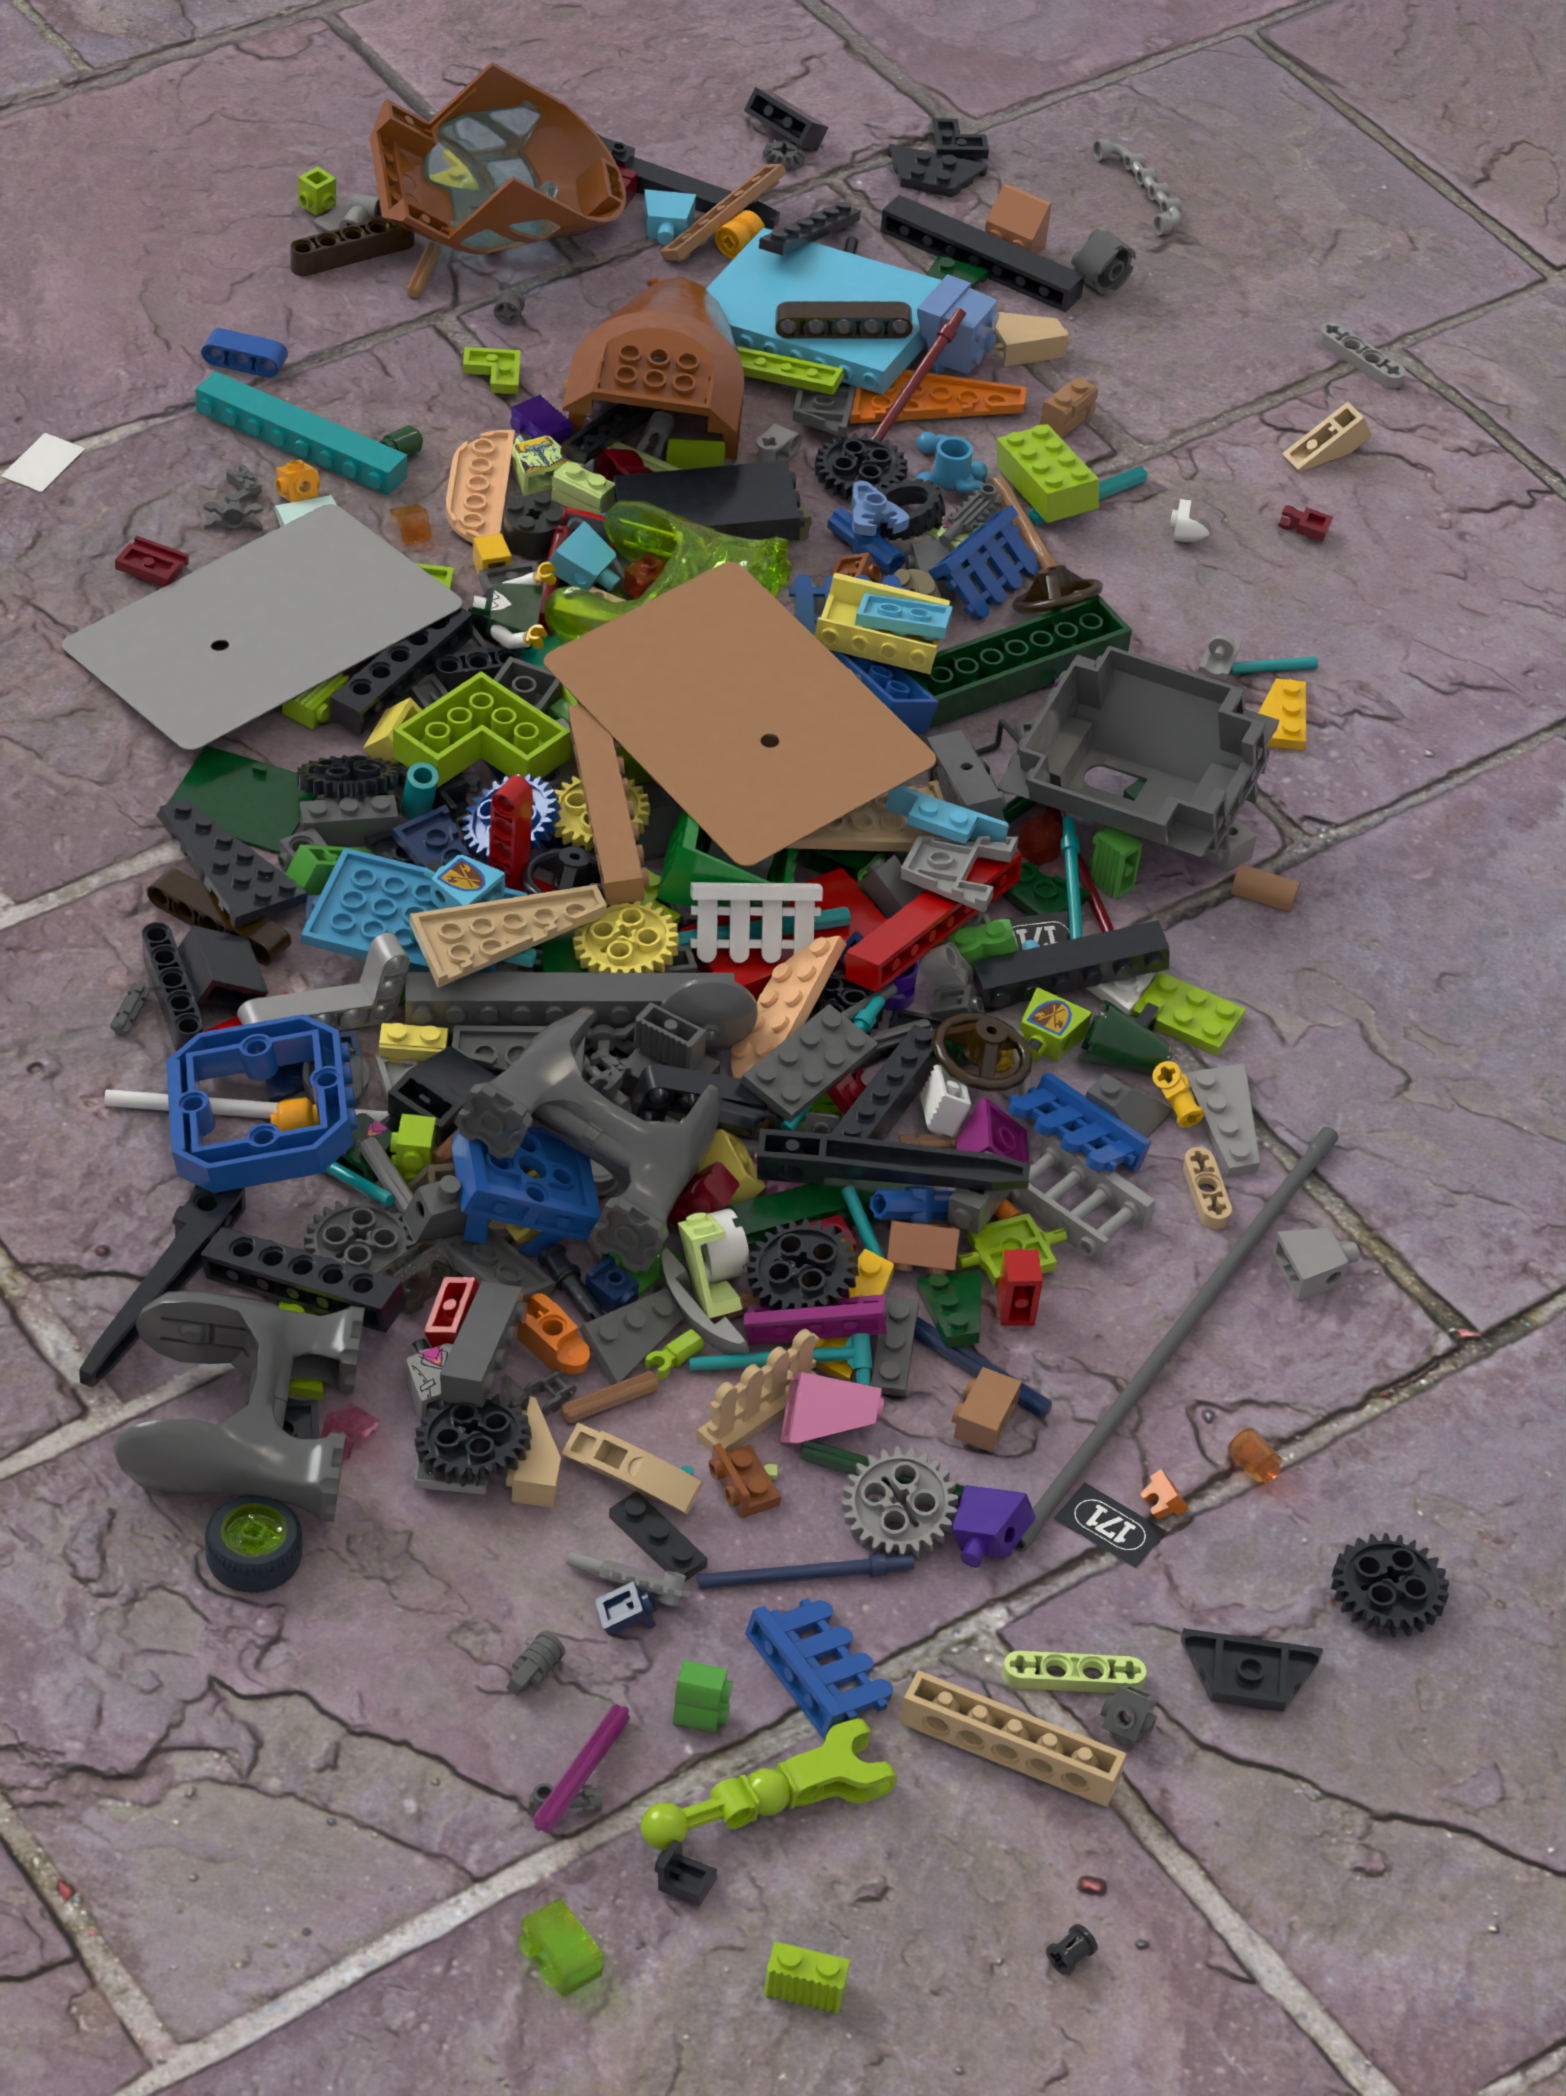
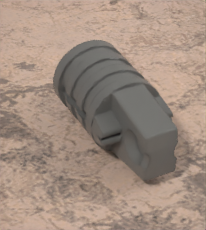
[506,1632,565,1696]

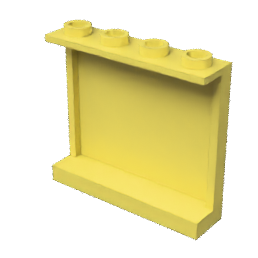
[814,572,950,674]

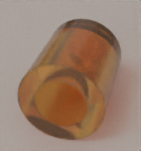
[1228,1428,1282,1482]

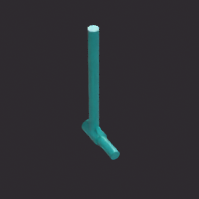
[690,1333,872,1386]

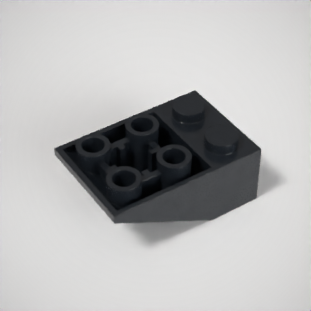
[388,1046,497,1147]

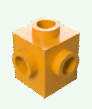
[275,460,320,502]

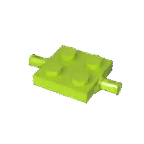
[956,1213,1067,1287]

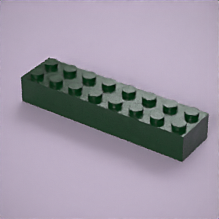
[900,595,1132,728]

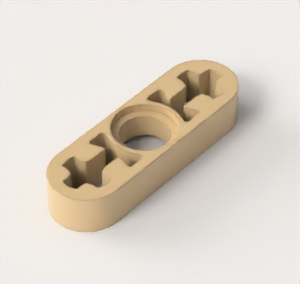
[1183,1147,1232,1230]

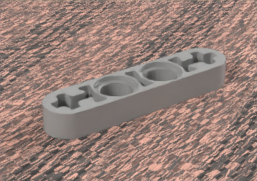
[1318,322,1406,389]

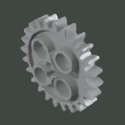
[842,1446,958,1558]

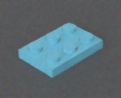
[855,593,953,641]

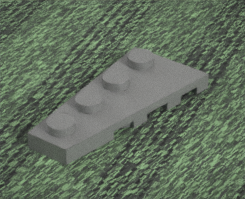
[1184,1063,1260,1177]

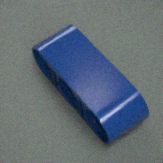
[201,328,288,378]

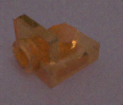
[390,503,431,545]

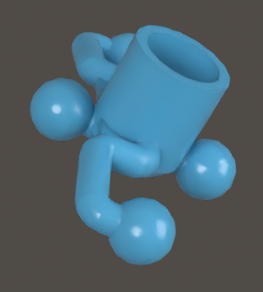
[915,432,996,518]

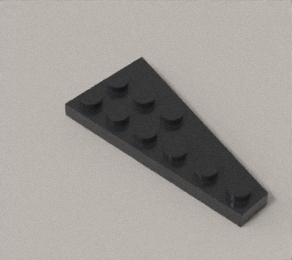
[158,799,308,928]

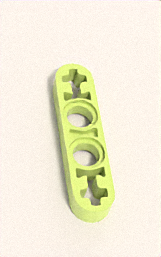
[1002,1651,1147,1694]

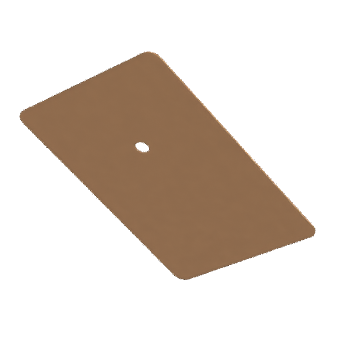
[544,562,936,866]

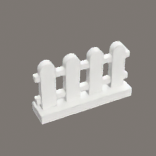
[690,882,823,963]

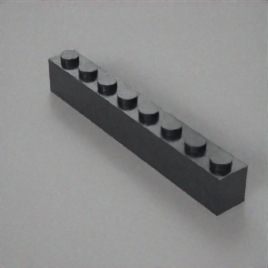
[880,195,1085,313]

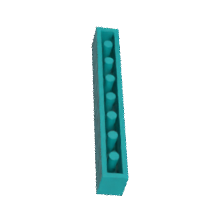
[195,371,407,495]

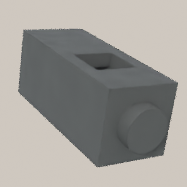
[859,855,923,919]
[948,1151,1011,1234]

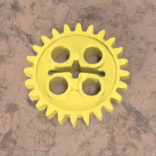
[553,775,650,851]
[573,901,679,973]

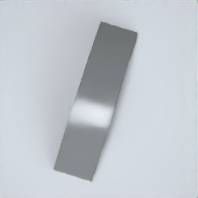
[661,1247,750,1355]

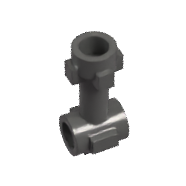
[529,1783,602,1815]

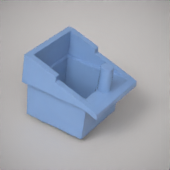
[917,274,999,375]

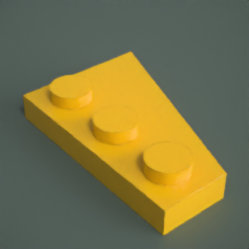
[1258,678,1306,750]

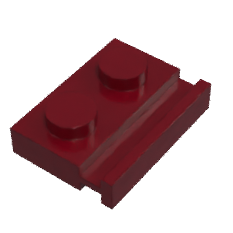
[115,535,189,587]

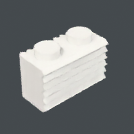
[920,1064,971,1137]

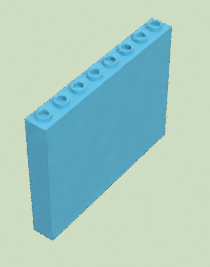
[706,227,942,395]

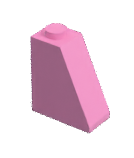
[780,1372,884,1444]

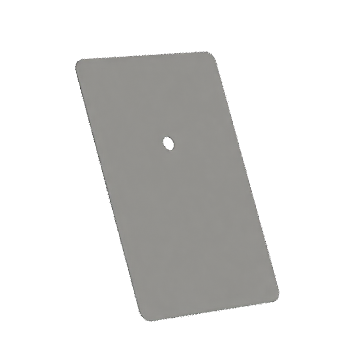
[62,504,462,750]

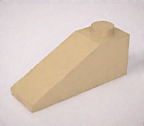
[1282,402,1372,473]

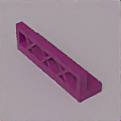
[744,1294,887,1345]

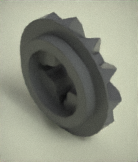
[763,140,805,170]

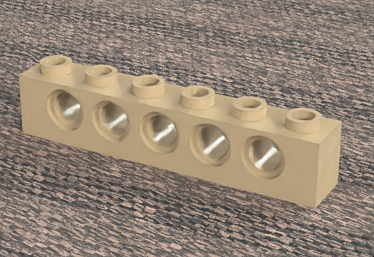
[900,1670,1127,1807]

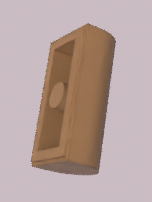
[1231,864,1301,912]

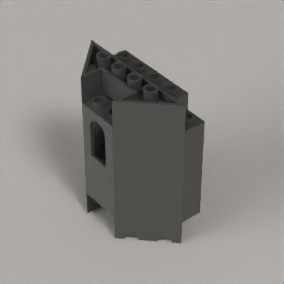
[996,646,1279,857]

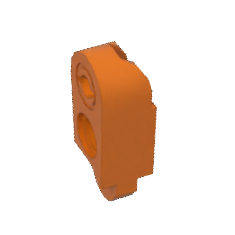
[517,1293,590,1375]

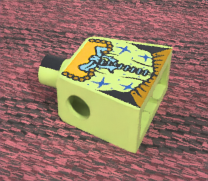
[511,434,575,496]

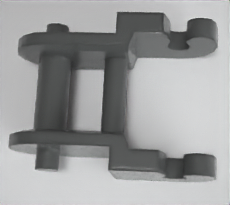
[523,1371,577,1416]

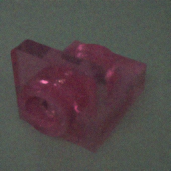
[320,1403,380,1460]

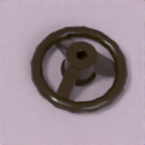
[1012,565,1104,614]
[932,1012,1033,1092]

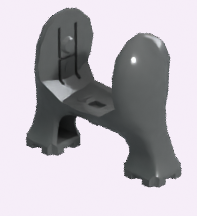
[454,1008,722,1273]
[113,1290,365,1522]

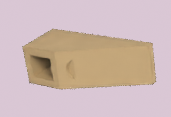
[506,1397,561,1508]

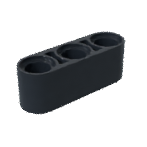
[435,647,522,693]

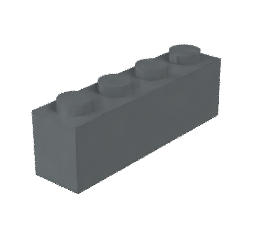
[440,1281,528,1408]

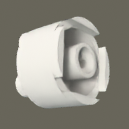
[679,1208,749,1284]

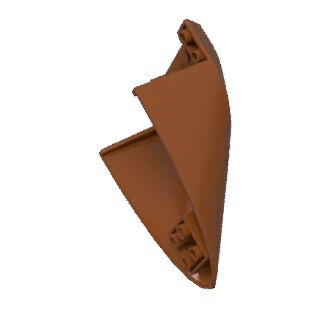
[562,277,744,460]

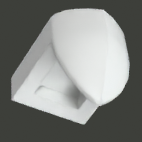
[1170,499,1210,542]

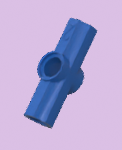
[827,507,906,575]
[870,1186,955,1223]

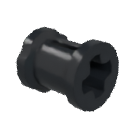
[1046,1924,1098,1975]

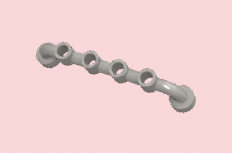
[1092,138,1182,235]

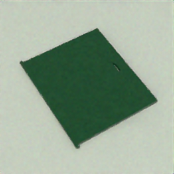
[156,745,318,854]

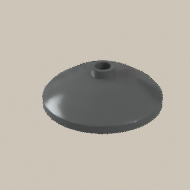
[660,978,758,1051]

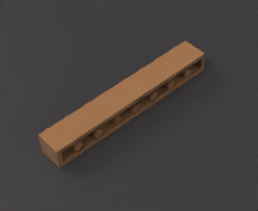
[568,704,649,905]

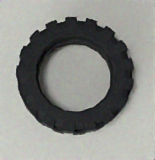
[878,479,946,540]

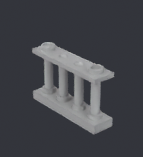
[1006,1134,1155,1265]

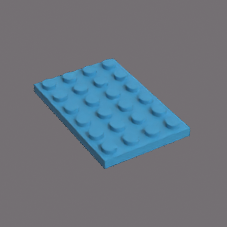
[301,848,527,972]

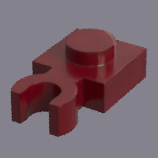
[827,1069,867,1116]

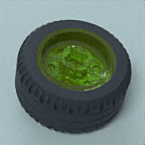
[205,1495,302,1593]

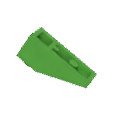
[285,845,375,895]

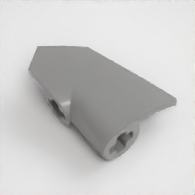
[314,193,382,232]

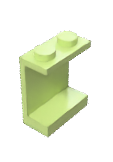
[678,1213,742,1318]

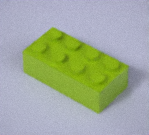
[996,424,1099,523]

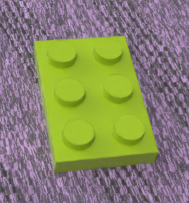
[1132,971,1246,1056]

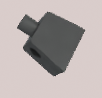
[402,1175,467,1246]

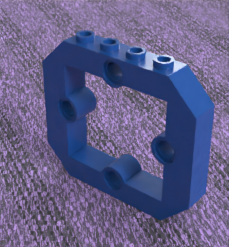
[166,1014,358,1193]

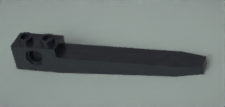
[596,133,780,229]
[757,1128,1030,1191]
[79,1185,246,1388]

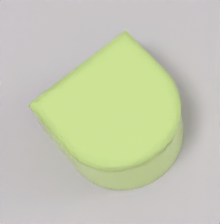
[764,1464,778,1480]

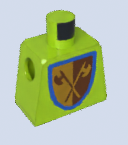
[1020,988,1092,1062]

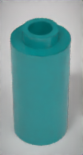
[401,762,439,821]

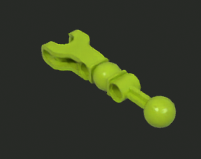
[640,1719,898,1851]

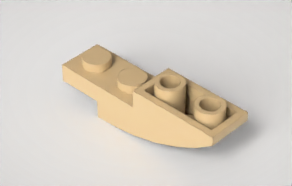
[561,1423,704,1515]

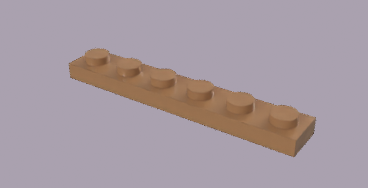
[659,164,787,262]

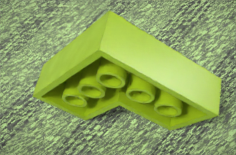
[393,672,571,788]

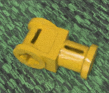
[1152,1061,1205,1128]

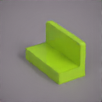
[666,439,725,469]

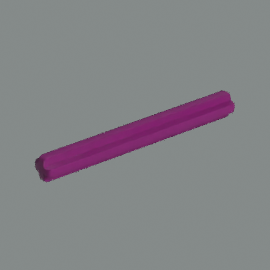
[533,1704,630,1833]

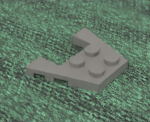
[901,835,1018,912]

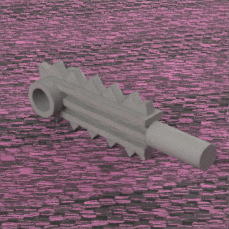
[566,1551,691,1606]

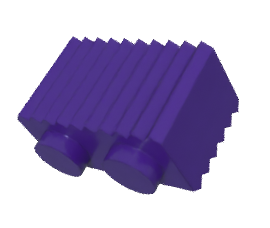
[510,394,573,447]

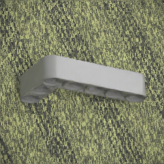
[237,933,410,1031]

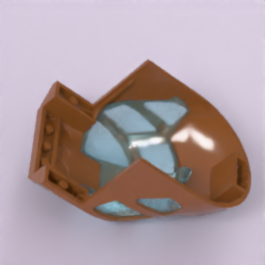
[369,62,626,255]

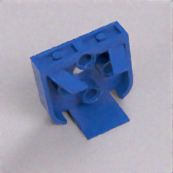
[452,1128,601,1257]

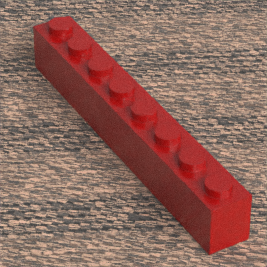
[844,851,1022,992]

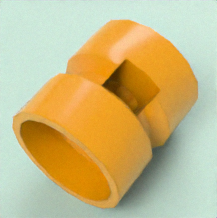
[715,210,765,259]

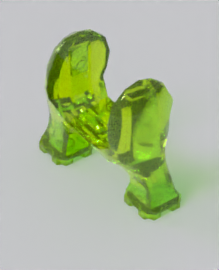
[545,500,792,645]

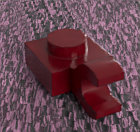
[1278,505,1333,542]

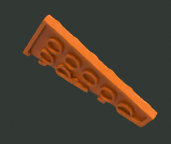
[850,370,1027,424]

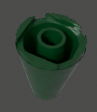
[1078,1000,1173,1074]

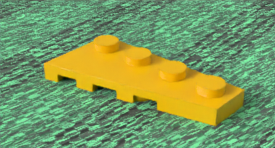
[791,1249,894,1382]

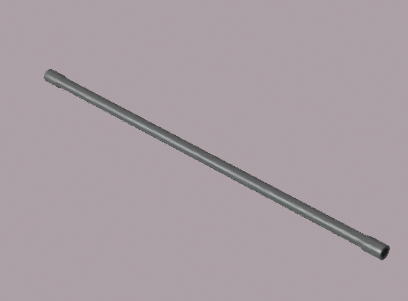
[1014,1127,1338,1552]

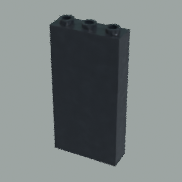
[614,460,805,556]

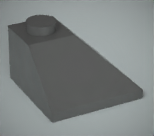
[1086,1073,1173,1138]

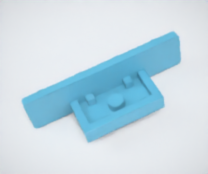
[886,785,1009,845]

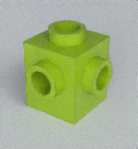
[298,166,337,216]

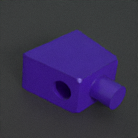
[952,1485,1036,1568]

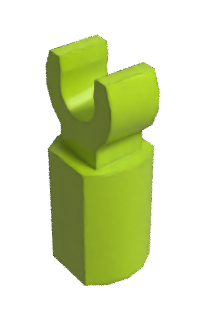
[645,1329,704,1380]

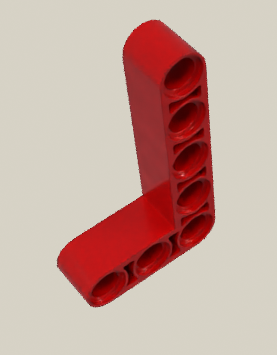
[489,775,558,895]

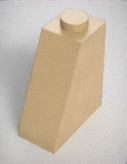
[993,312,1070,367]

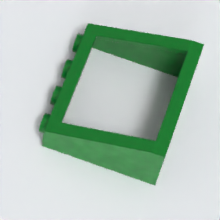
[657,810,799,917]

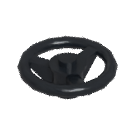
[520,847,610,907]

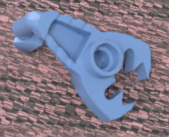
[851,481,910,536]

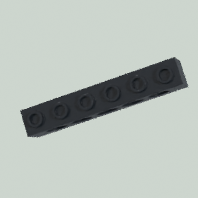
[330,608,473,735]
[200,1227,406,1333]

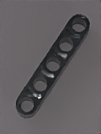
[142,922,203,1052]

